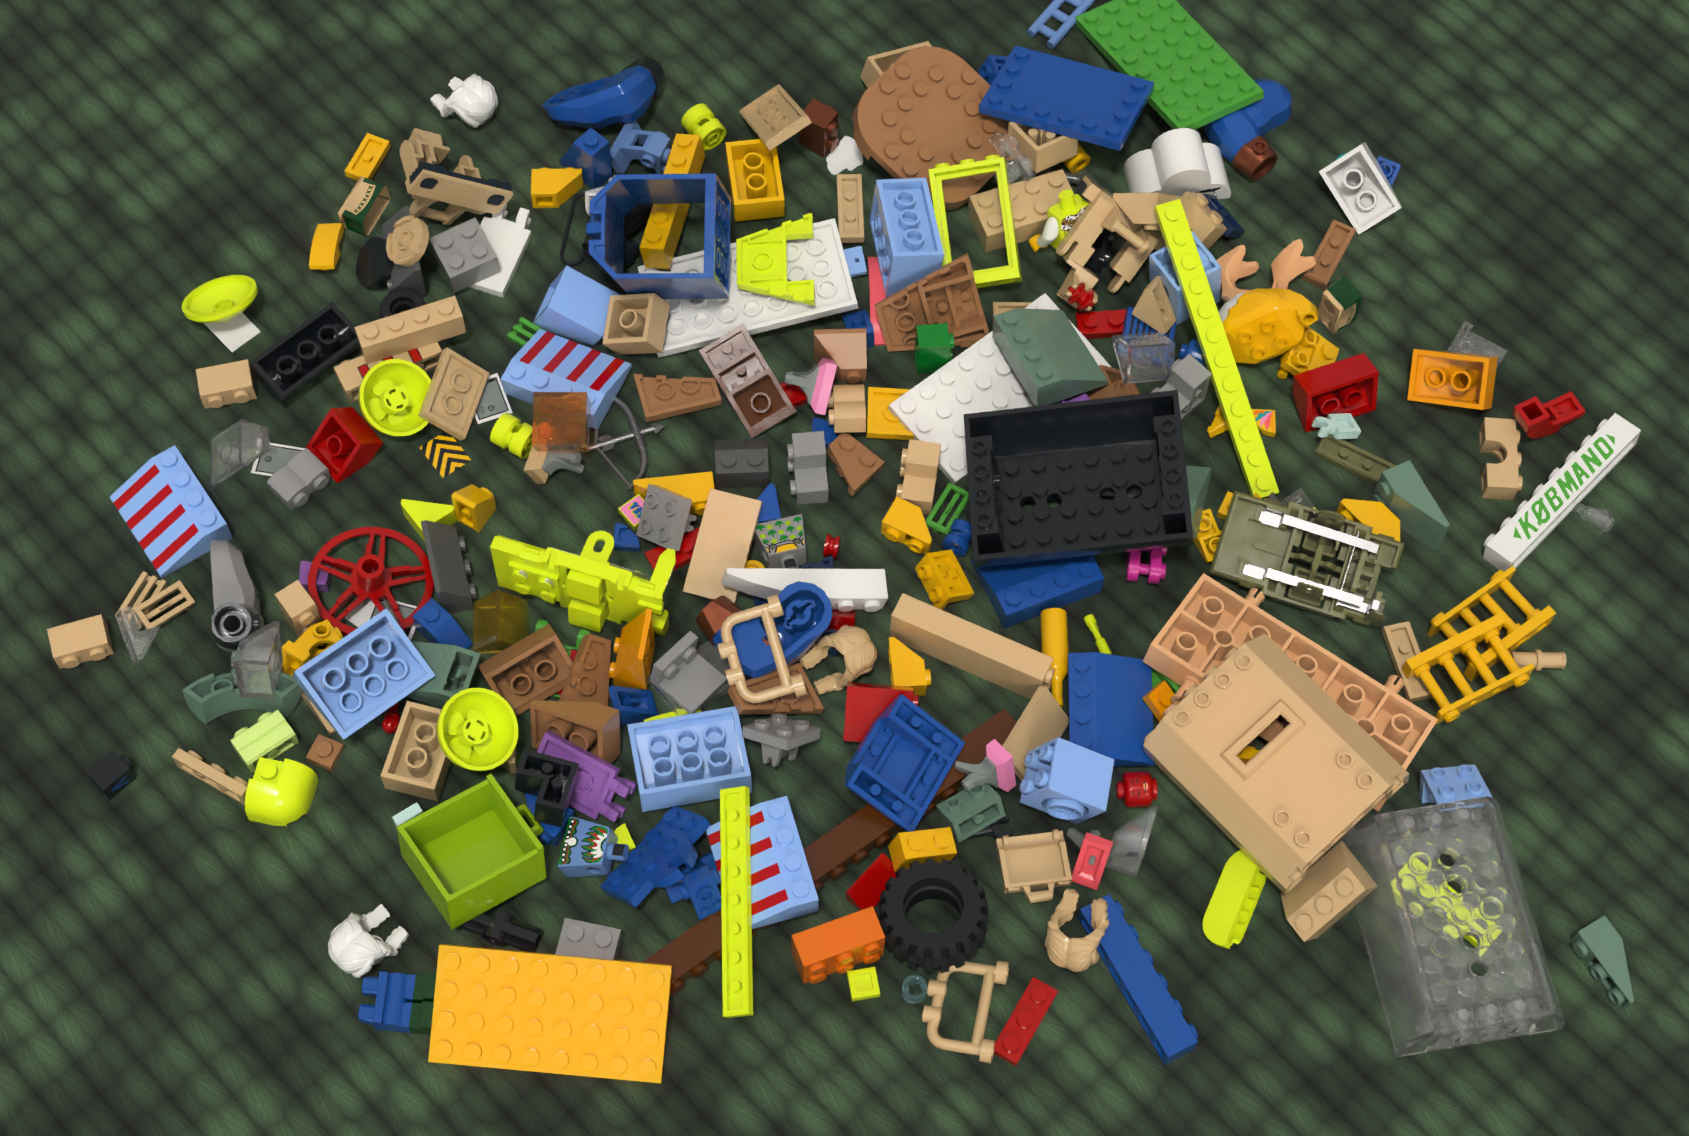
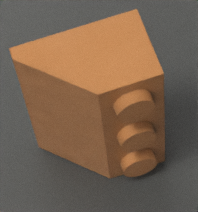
[478,624,573,716]

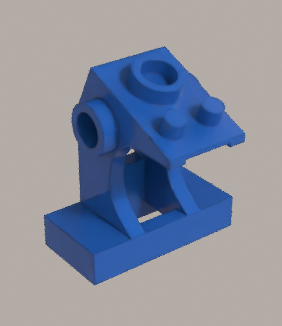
[664,852,721,920]

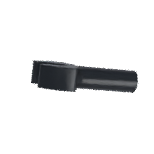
[967,815,1013,840]

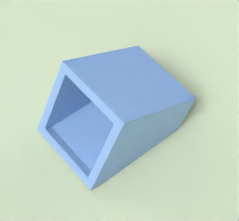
[533,265,620,346]

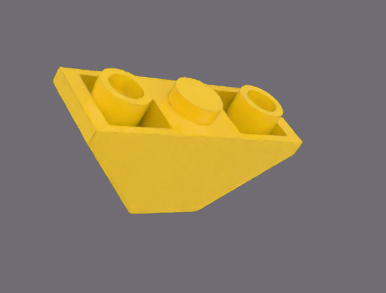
[1336,499,1400,542]

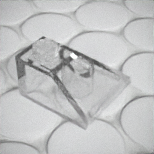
[211,419,270,487]
[1105,805,1158,877]

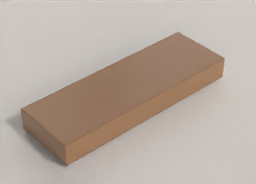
[1302,219,1356,290]

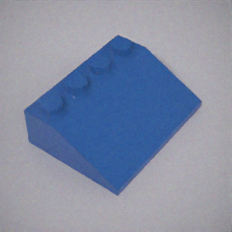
[971,556,1104,629]
[1068,652,1154,767]

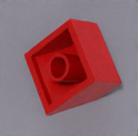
[306,407,383,483]

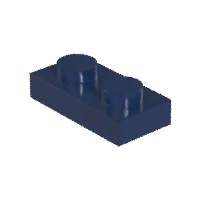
[1203,194,1245,238]

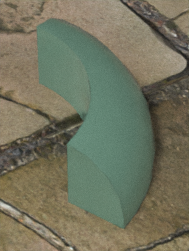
[182,667,302,724]

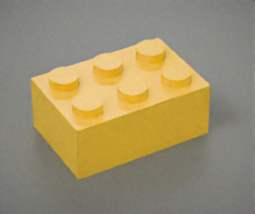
[725,139,785,222]

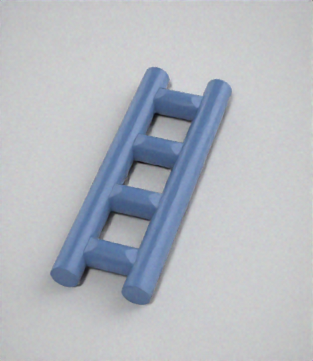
[1026,0,1095,49]

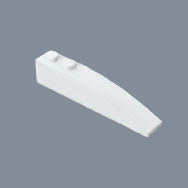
[721,568,888,612]

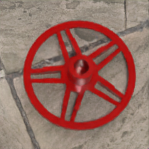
[308,527,434,636]

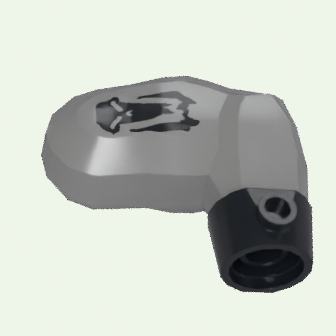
[210,540,266,653]

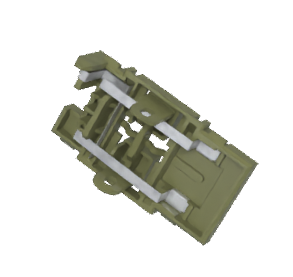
[1208,491,1405,627]

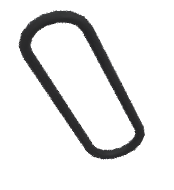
[560,192,591,266]

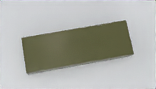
[1313,434,1397,486]

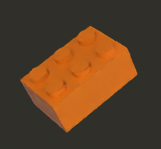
[791,906,885,984]

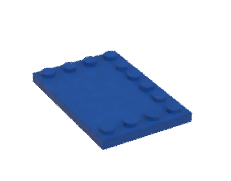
[979,45,1154,151]

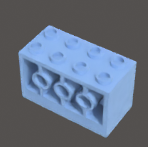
[869,178,944,297]

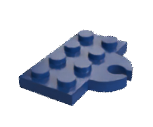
[600,806,711,908]

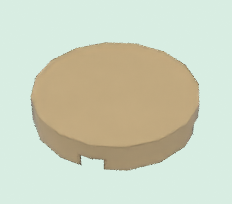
[386,215,429,267]

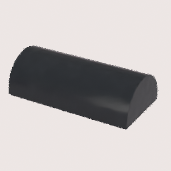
[250,302,360,403]

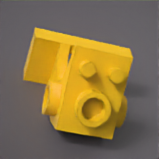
[281,619,343,676]

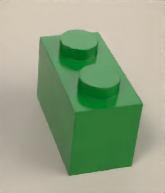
[914,323,954,374]

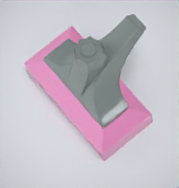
[784,358,837,415]
[955,739,1016,792]

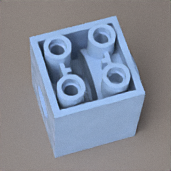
[1149,232,1221,325]
[1020,737,1114,824]

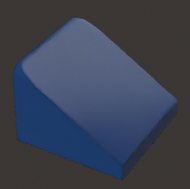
[812,418,838,449]

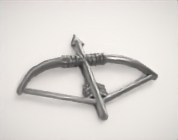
[581,397,666,491]

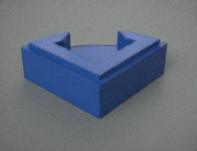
[613,523,640,552]

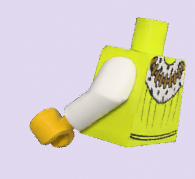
[1028,189,1102,253]

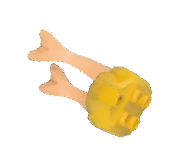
[1216,239,1319,364]

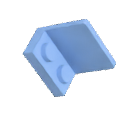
[1419,764,1492,808]

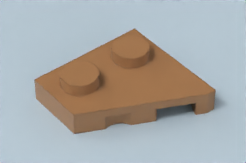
[827,432,885,496]

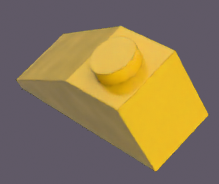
[633,471,714,515]

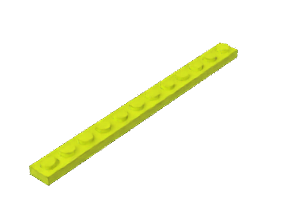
[1154,199,1280,499]

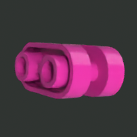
[1126,548,1167,584]

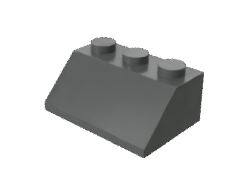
[378,206,427,298]
[421,520,477,614]

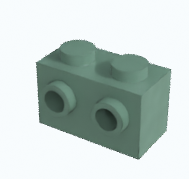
[936,783,1006,843]

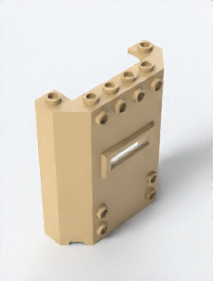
[1143,633,1410,895]

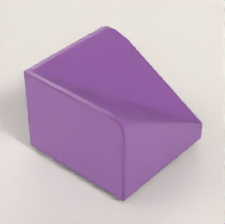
[299,561,331,592]

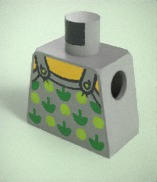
[754,514,807,569]

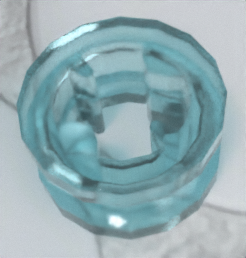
[902,975,928,1004]

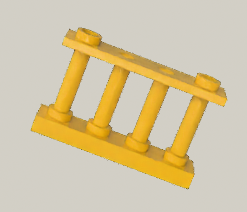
[1427,566,1556,682]
[1401,614,1535,725]

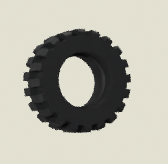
[879,858,988,974]

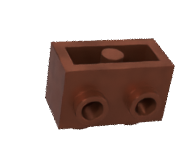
[799,98,839,158]

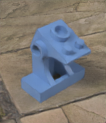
[610,120,671,174]

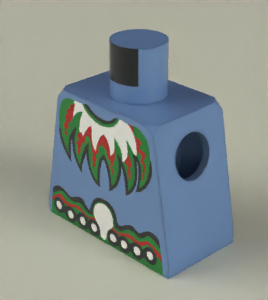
[557,817,629,877]

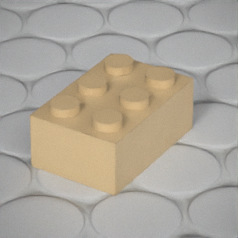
[380,701,452,802]

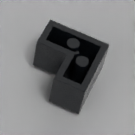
[515,749,579,827]

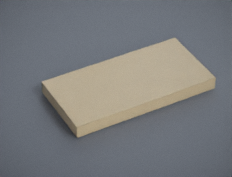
[739,84,812,150]
[683,488,763,605]

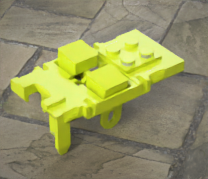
[490,531,676,636]

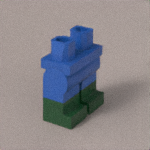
[358,971,436,1035]

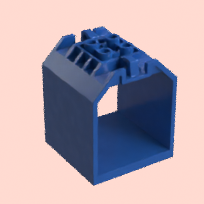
[586,173,731,299]

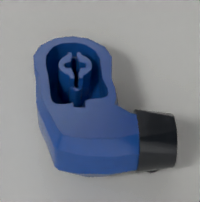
[542,57,665,129]

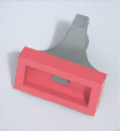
[1067,828,1113,890]

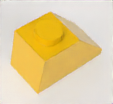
[451,484,497,533]
[888,637,931,696]

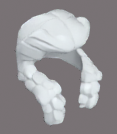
[430,74,498,128]
[328,904,409,978]

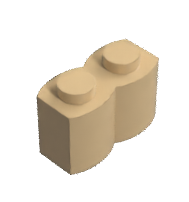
[828,384,866,433]

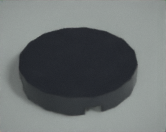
[356,237,394,288]

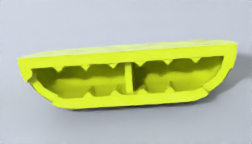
[1202,850,1267,949]

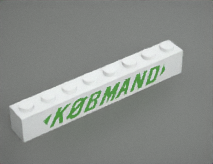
[1483,413,1641,572]

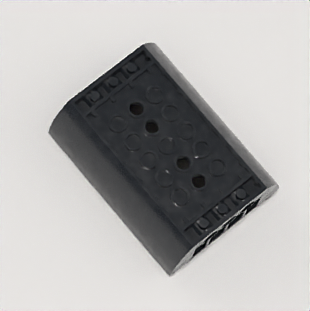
[963,390,1194,568]

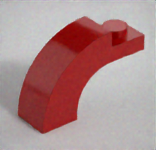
[1512,391,1586,439]

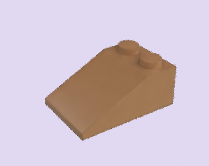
[530,700,620,764]

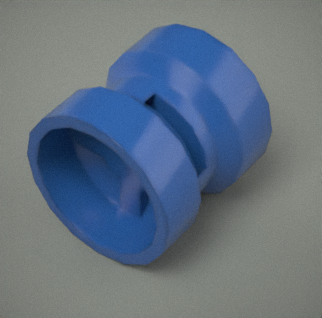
[942,519,972,556]

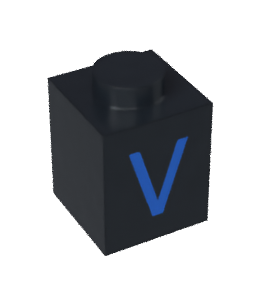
[86,750,136,801]

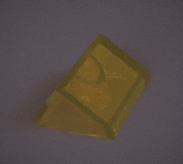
[473,590,528,653]

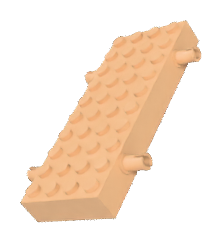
[1143,573,1438,812]

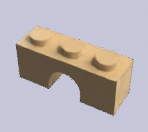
[1478,417,1523,501]

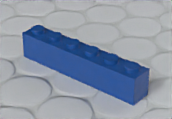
[1077,894,1198,1065]

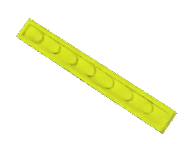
[720,786,753,1018]

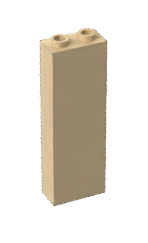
[889,593,1055,699]

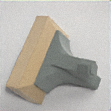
[524,425,585,484]

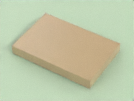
[418,347,490,441]
[1002,686,1069,782]

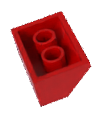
[1293,353,1379,432]

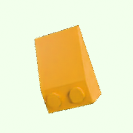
[1407,349,1498,410]
[609,609,656,690]

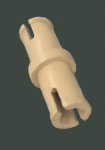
[1510,649,1566,671]

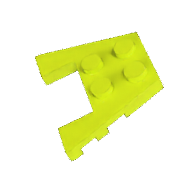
[736,213,815,305]

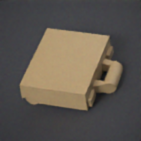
[995,829,1072,903]

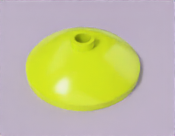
[182,275,258,323]

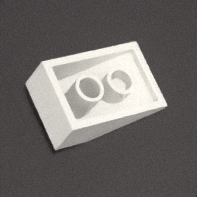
[1319,142,1402,235]

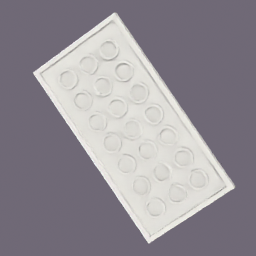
[638,218,858,357]
[888,293,1111,485]

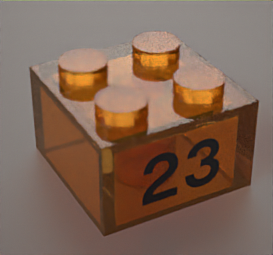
[532,392,590,451]

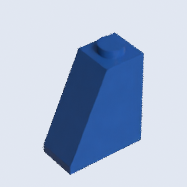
[559,128,612,189]

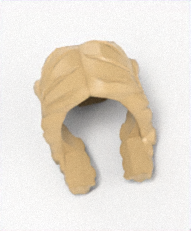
[799,625,877,694]
[1045,888,1109,972]

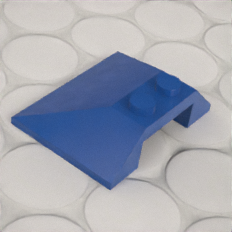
[845,694,965,832]

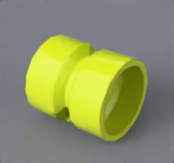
[681,103,727,151]
[490,412,538,459]

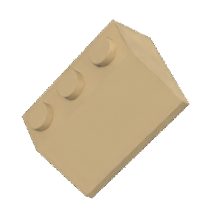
[1113,193,1195,232]
[1280,841,1378,942]

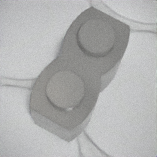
[267,448,331,510]

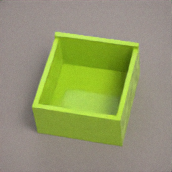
[396,774,546,930]

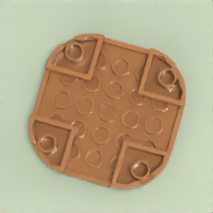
[852,46,1014,210]

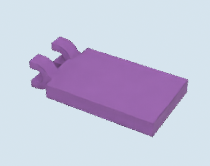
[537,730,637,822]

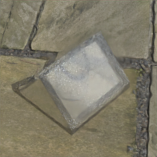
[1111,332,1175,384]

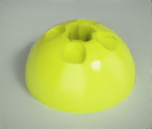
[358,359,431,437]
[436,688,518,771]

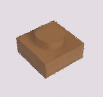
[306,734,345,772]

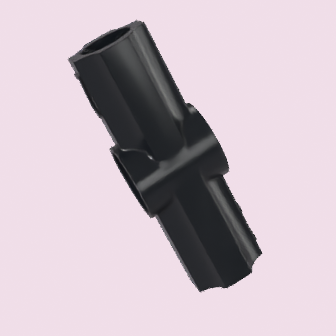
[458,909,543,952]

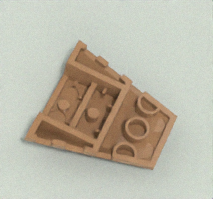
[874,253,989,352]

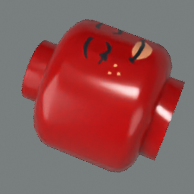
[1116,771,1158,808]

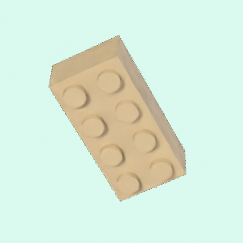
[967,169,1074,253]

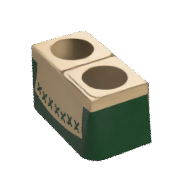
[338,176,391,236]
[1318,276,1362,334]

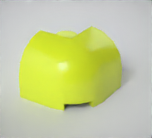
[245,757,319,826]

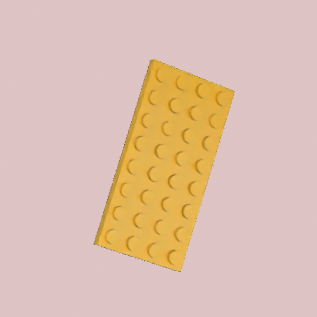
[428,944,672,1083]

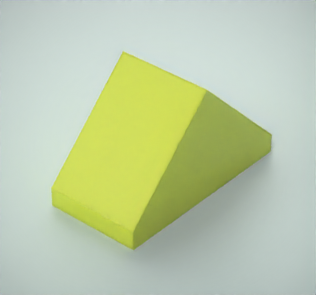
[401,499,457,542]

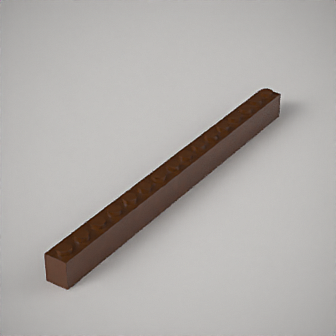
[643,708,1017,995]

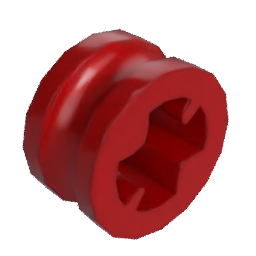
[823,534,841,559]

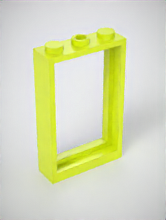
[929,155,1022,288]

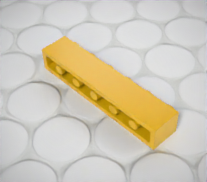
[639,133,705,270]

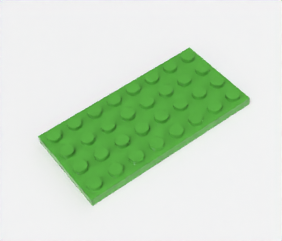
[1075,0,1264,130]

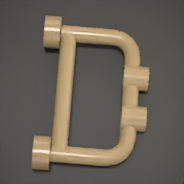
[717,594,807,703]
[922,961,1009,1064]

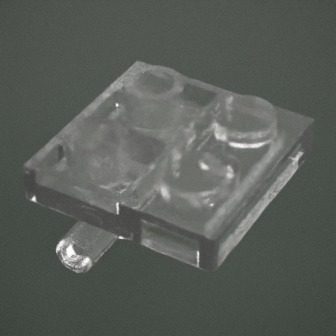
[989,133,1035,184]

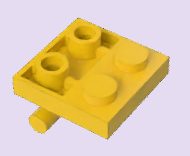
[1277,326,1339,379]

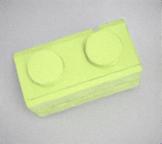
[230,710,299,773]

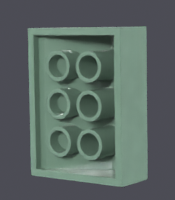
[993,308,1108,406]

